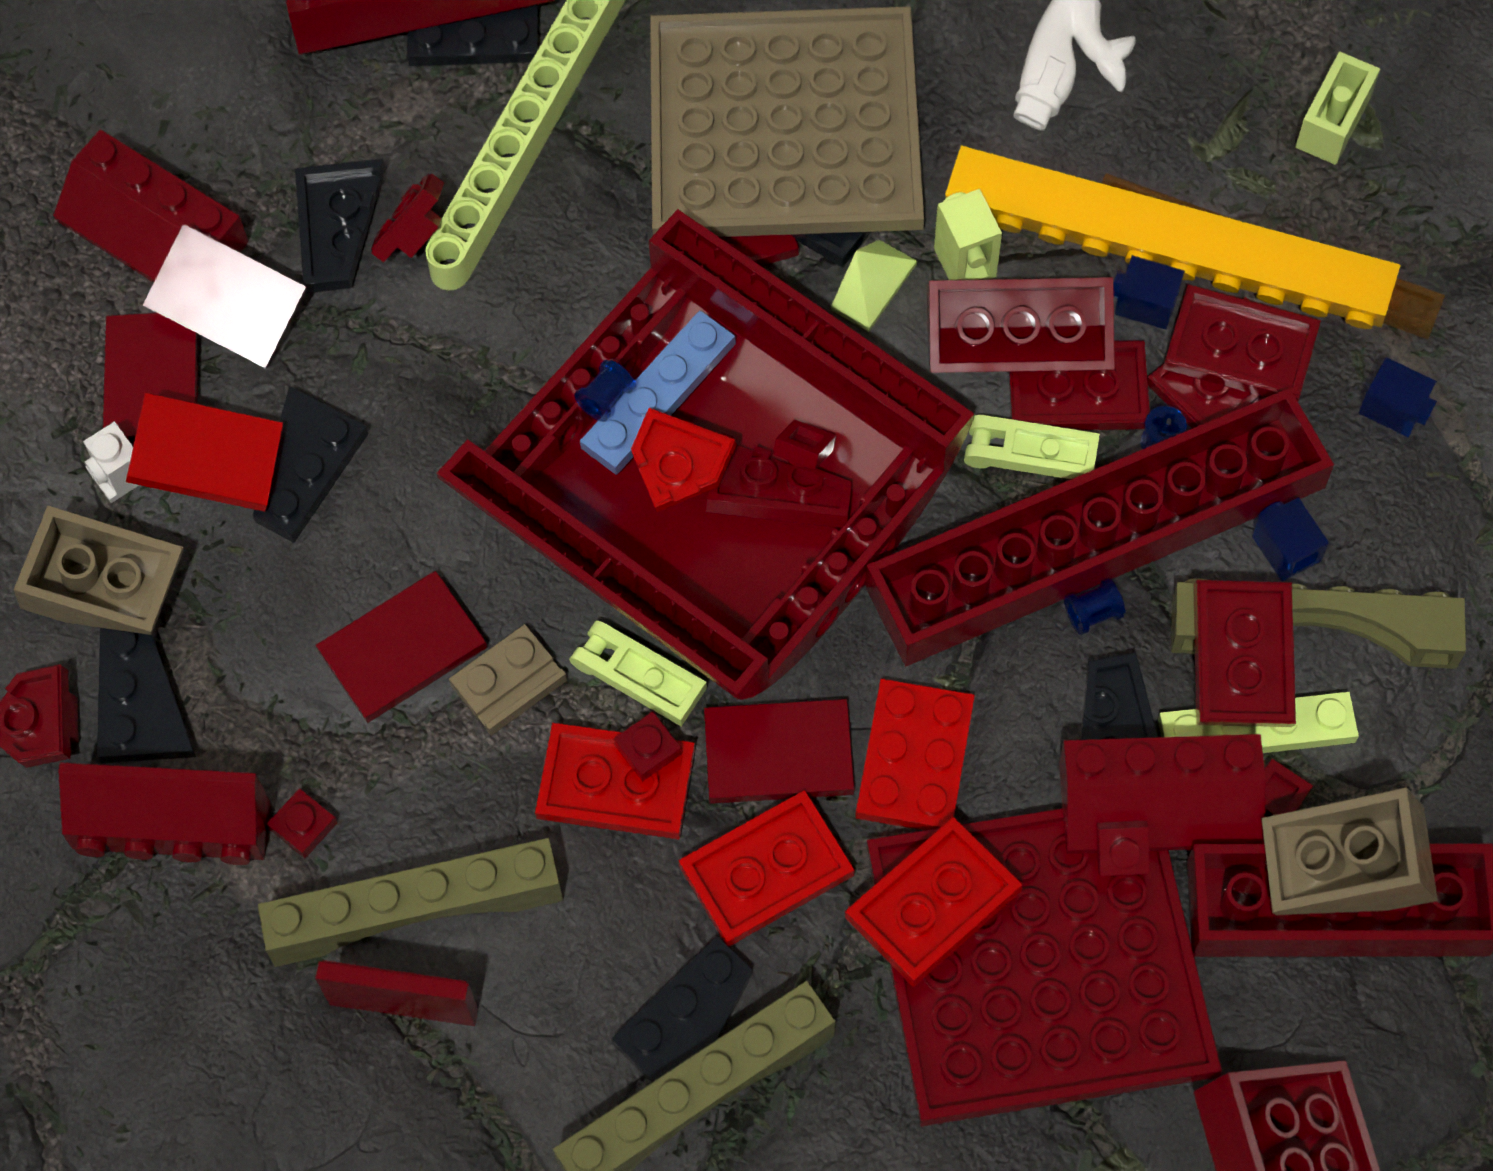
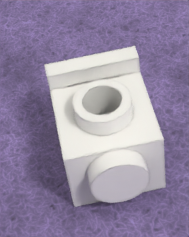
[83,421,139,503]

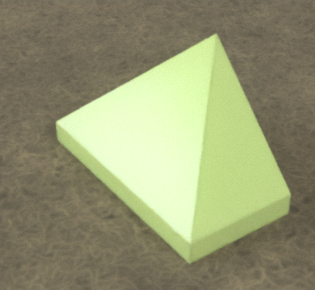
[831,240,917,332]

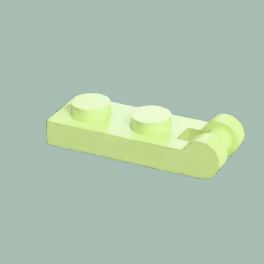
[964,415,1100,479]
[569,621,707,727]

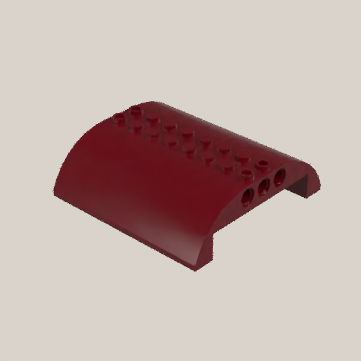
[437,209,975,700]

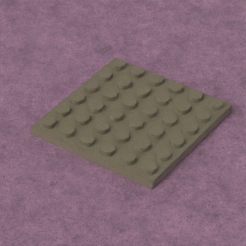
[650,6,924,237]

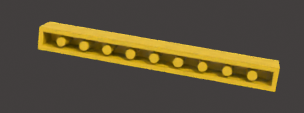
[945,146,1401,329]

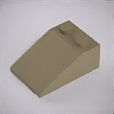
[14,505,184,635]
[1262,788,1438,915]

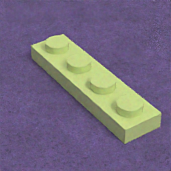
[1158,692,1359,753]

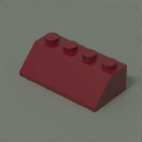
[53,129,249,283]
[927,277,1114,373]
[1059,734,1266,854]
[59,763,272,865]

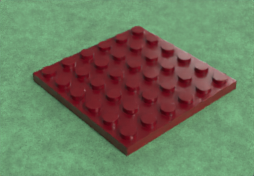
[867,808,1221,1127]

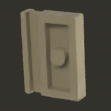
[449,624,567,736]

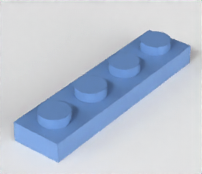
[580,310,736,475]

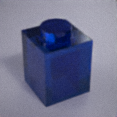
[1114,255,1184,330]
[1359,357,1437,438]
[1252,497,1329,582]

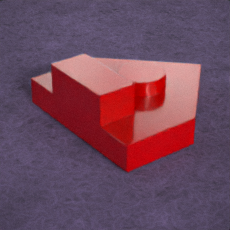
[631,408,737,512]

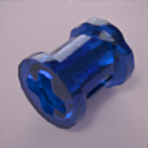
[574,360,636,422]
[1140,406,1187,449]
[1064,578,1126,635]

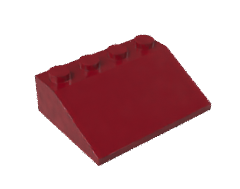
[1193,1060,1380,1171]

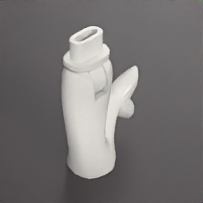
[1013,0,1135,130]

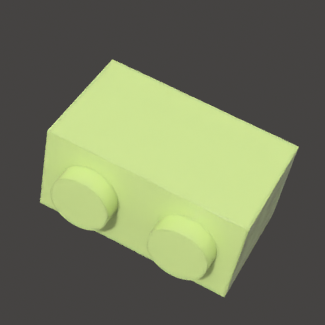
[1295,51,1380,165]
[934,189,1002,280]

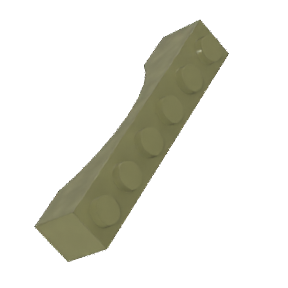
[1171,578,1466,669]
[257,838,563,967]
[552,981,835,1171]

